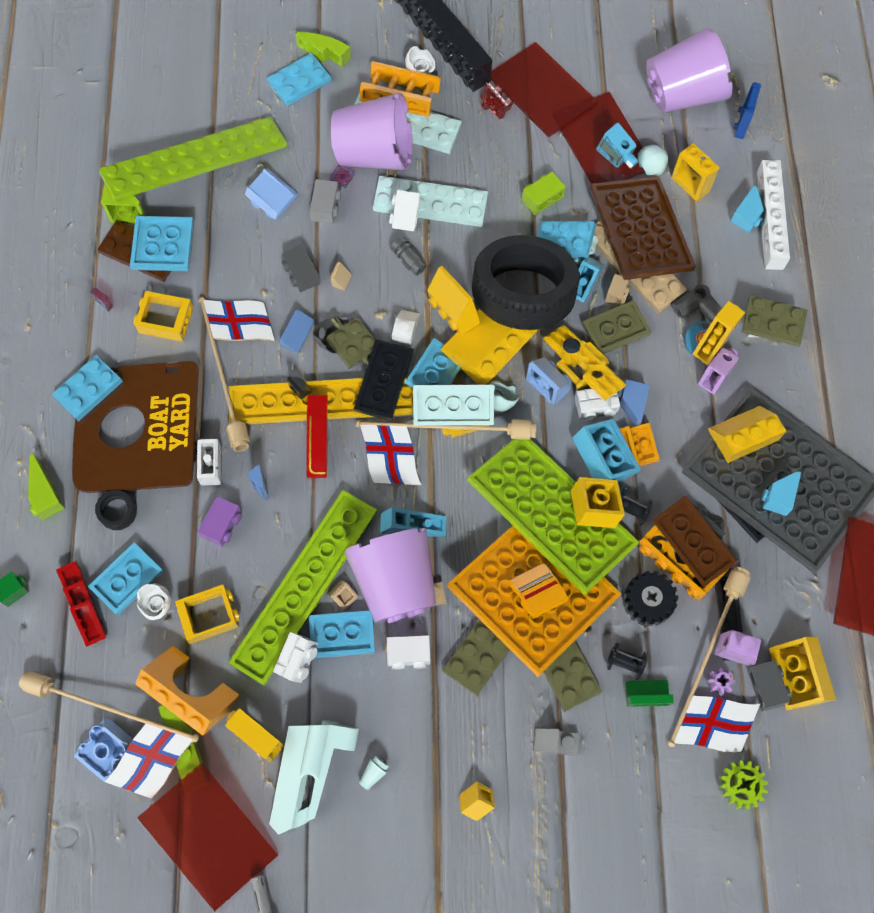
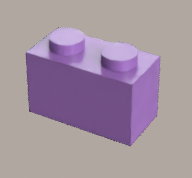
[198,496,242,547]

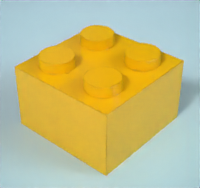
[571,477,625,528]

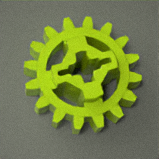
[719,760,769,810]

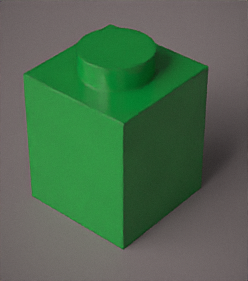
[0,571,29,607]

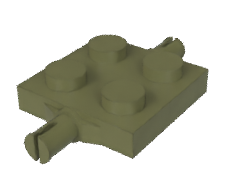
[326,316,376,369]

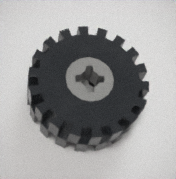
[623,571,678,626]

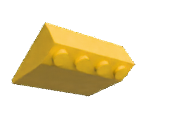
[440,309,538,385]

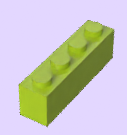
[158,705,210,793]

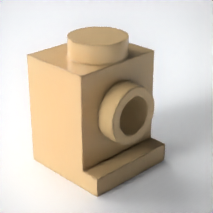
[605,274,630,306]

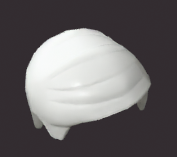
[405,46,435,74]
[137,583,171,620]

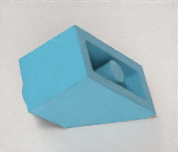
[731,186,764,233]
[576,257,605,303]
[761,472,801,516]

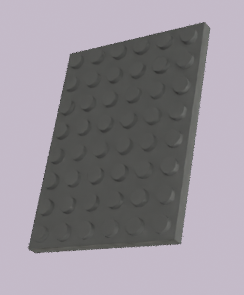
[681,387,874,574]

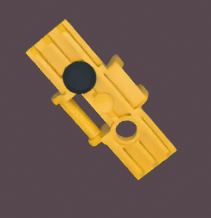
[543,324,626,401]

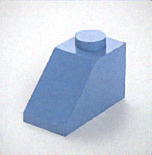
[618,379,650,426]

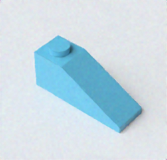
[380,507,446,537]

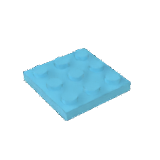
[130,216,194,271]

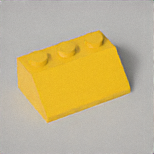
[427,266,480,336]
[708,406,786,463]
[769,637,836,711]

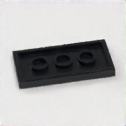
[354,339,414,421]

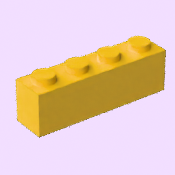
[692,301,745,366]

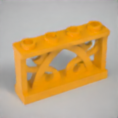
[638,525,730,601]

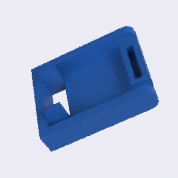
[733,82,761,139]

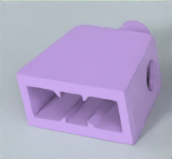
[698,348,739,395]
[714,630,761,667]

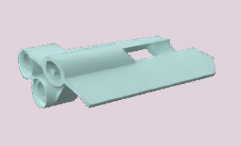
[269,720,359,835]

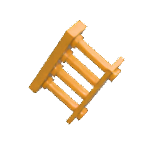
[359,61,441,117]

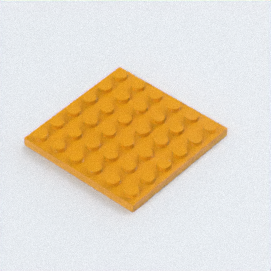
[446,526,621,677]

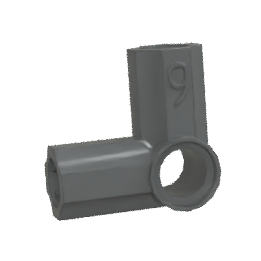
[672,284,722,323]

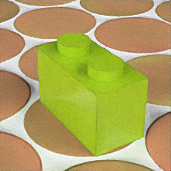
[522,171,566,215]

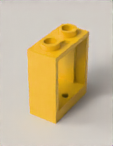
[671,143,720,202]
[134,291,194,342]
[175,584,240,645]
[225,708,284,763]

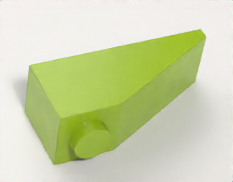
[28,453,65,521]

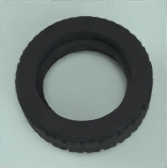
[472,235,580,330]

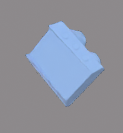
[245,168,298,220]
[74,718,134,781]

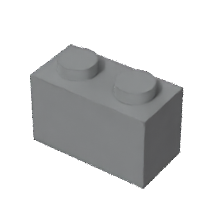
[309,179,342,224]

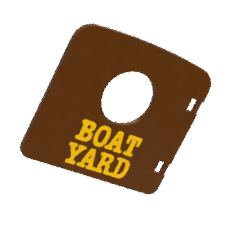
[72,361,199,493]

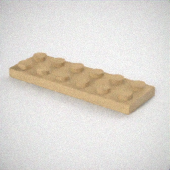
[594,220,688,314]

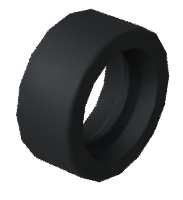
[95,490,137,531]

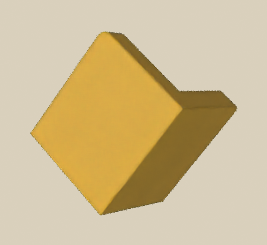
[459,781,495,821]

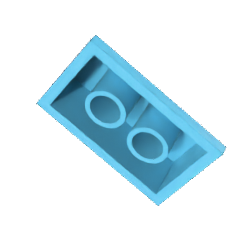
[572,419,641,483]

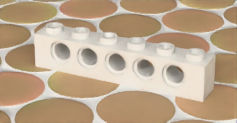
[757,160,790,270]

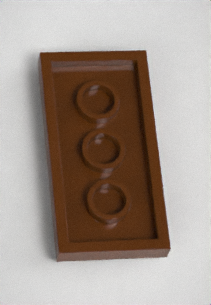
[97,220,171,282]
[652,496,737,587]

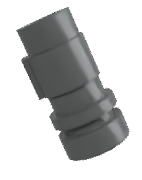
[390,236,427,276]

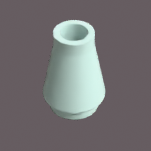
[359,756,389,790]

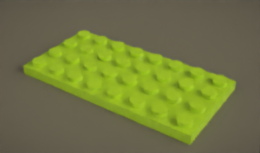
[467,439,640,595]

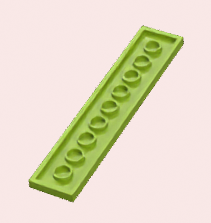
[99,116,287,201]
[229,490,377,686]

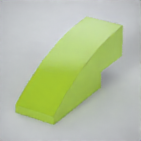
[295,32,351,67]

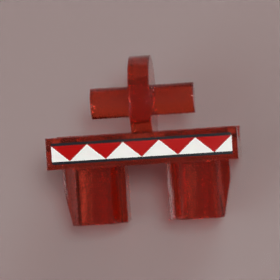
[481,83,513,119]

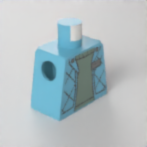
[596,123,639,169]

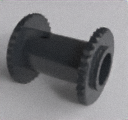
[620,488,653,526]
[607,641,648,680]

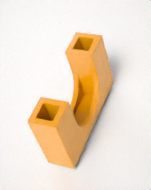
[135,645,240,736]

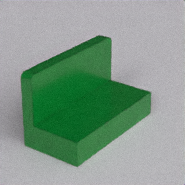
[625,680,674,707]

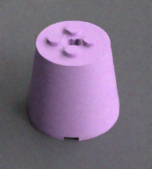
[646,27,732,113]
[331,93,413,171]
[345,528,436,623]

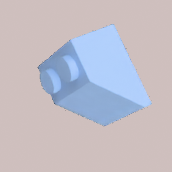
[526,357,572,406]

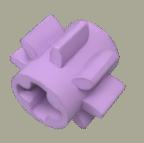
[707,668,735,696]

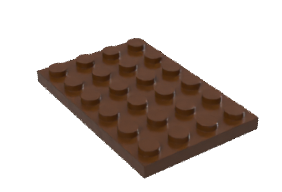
[589,176,696,280]

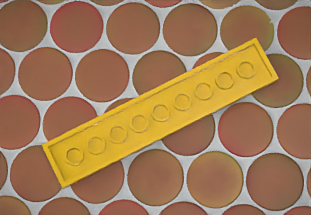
[229,375,413,425]

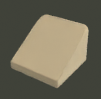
[330,262,351,290]
[327,580,359,611]

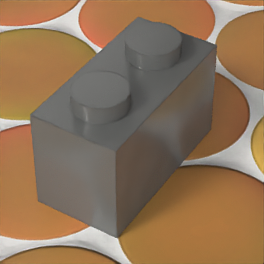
[281,245,320,292]
[748,660,791,712]

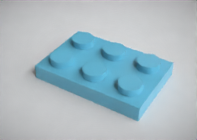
[267,53,331,107]
[537,221,596,258]
[405,338,461,388]
[52,355,123,422]
[88,542,164,616]
[309,610,375,658]

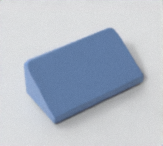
[280,309,315,353]
[247,464,269,500]

